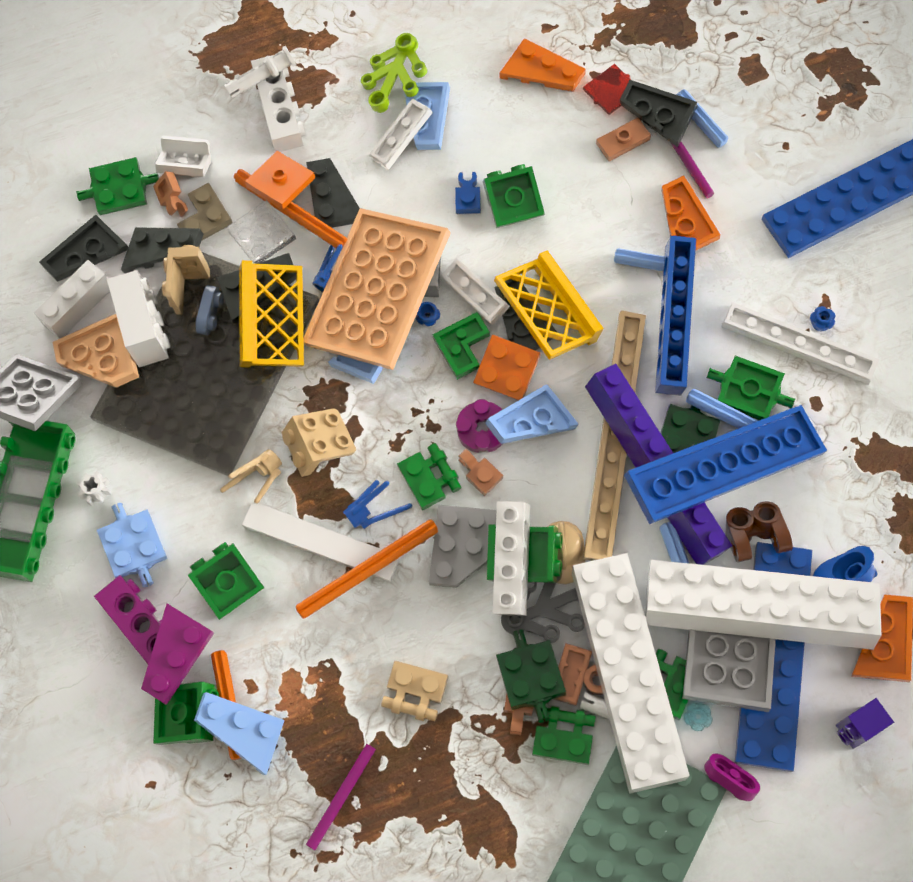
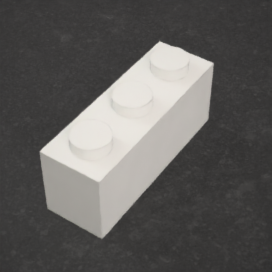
[34,260,110,339]

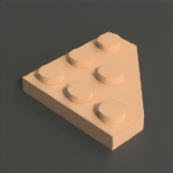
[53,314,139,387]

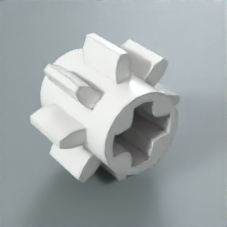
[77,471,111,506]

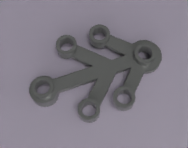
[501,575,585,643]

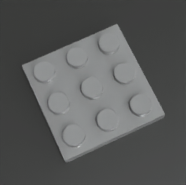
[0,354,82,431]
[682,629,775,712]

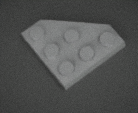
[429,505,497,588]

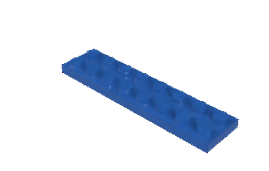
[761,139,913,259]
[624,405,827,525]
[734,542,813,772]

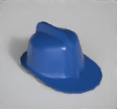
[813,546,878,582]

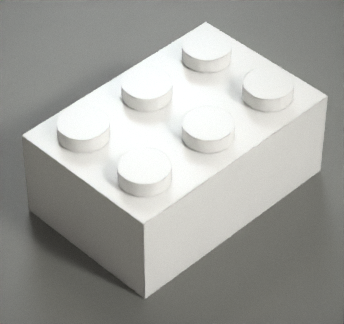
[107,270,170,367]

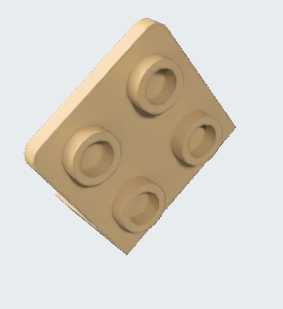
[162,245,210,315]
[281,409,356,477]

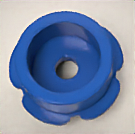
[416,302,440,326]
[810,306,836,331]

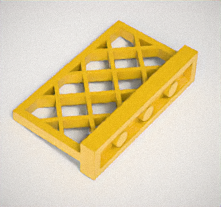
[494,250,604,360]
[239,260,304,367]

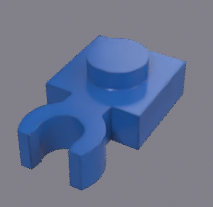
[455,172,481,214]

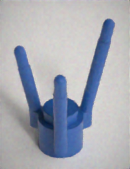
[312,244,343,293]
[343,480,412,529]

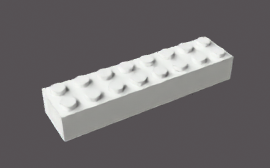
[572,553,690,794]
[645,560,881,650]

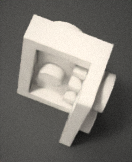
[155,136,211,177]

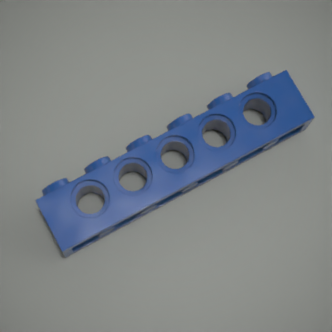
[655,235,696,396]

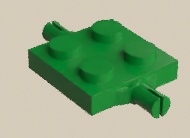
[76,157,159,216]
[706,356,795,420]

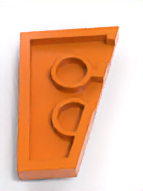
[499,38,586,92]
[661,175,721,251]
[851,595,913,682]

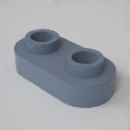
[196,285,223,335]

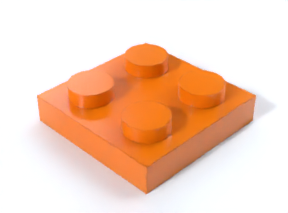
[473,334,541,400]

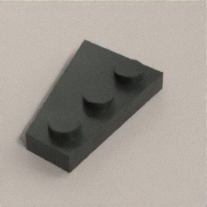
[620,80,697,148]
[306,158,360,228]
[39,215,128,282]
[121,227,204,274]
[217,253,296,324]
[494,279,557,350]

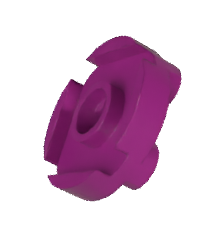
[456,399,502,453]

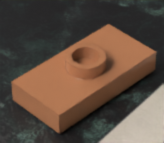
[596,118,651,161]
[554,643,592,706]

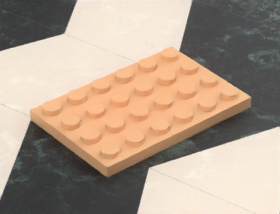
[303,208,450,370]

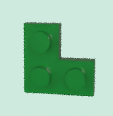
[432,312,490,380]

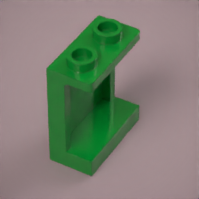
[487,524,563,583]

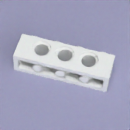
[251,55,305,152]
[493,501,530,616]

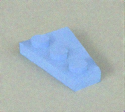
[402,82,450,150]
[194,692,284,775]

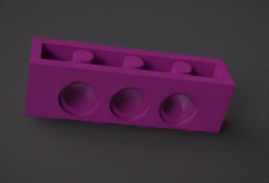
[94,575,162,664]

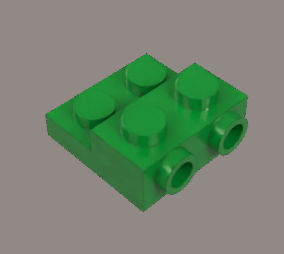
[483,164,545,228]
[188,542,264,620]
[153,682,219,745]

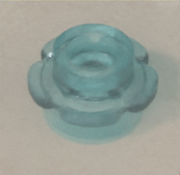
[684,703,713,731]

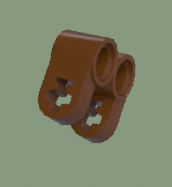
[725,501,793,562]

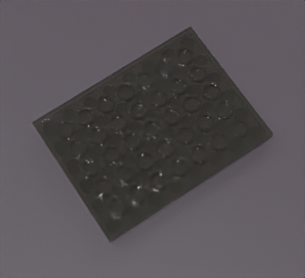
[90,252,319,476]

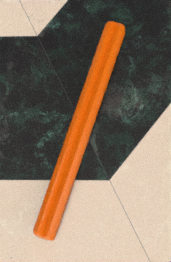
[234,169,347,249]
[296,519,438,619]

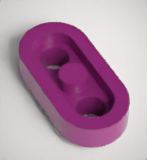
[704,753,760,801]

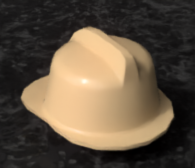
[547,521,585,584]

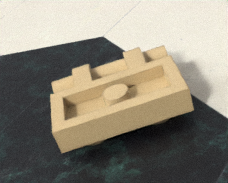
[381,661,448,721]

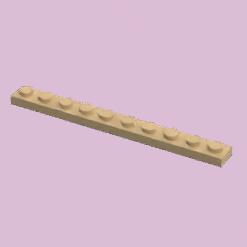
[583,310,646,561]

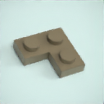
[177,183,233,240]

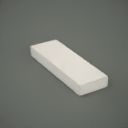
[369,98,433,170]
[440,258,510,325]

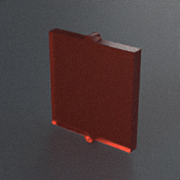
[583,63,631,115]

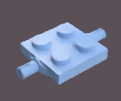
[97,503,167,587]

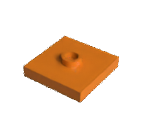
[245,151,315,209]

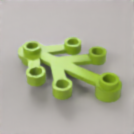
[361,33,427,113]

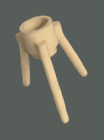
[220,449,282,503]

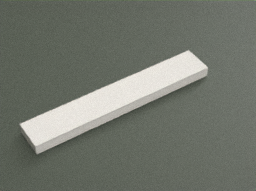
[721,302,879,385]
[242,501,400,582]

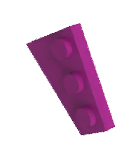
[141,603,214,705]

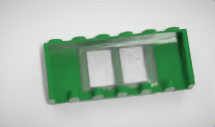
[0,421,76,582]

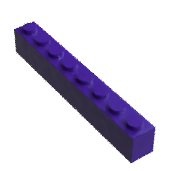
[585,364,732,565]

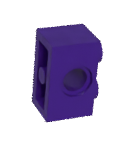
[836,698,895,749]

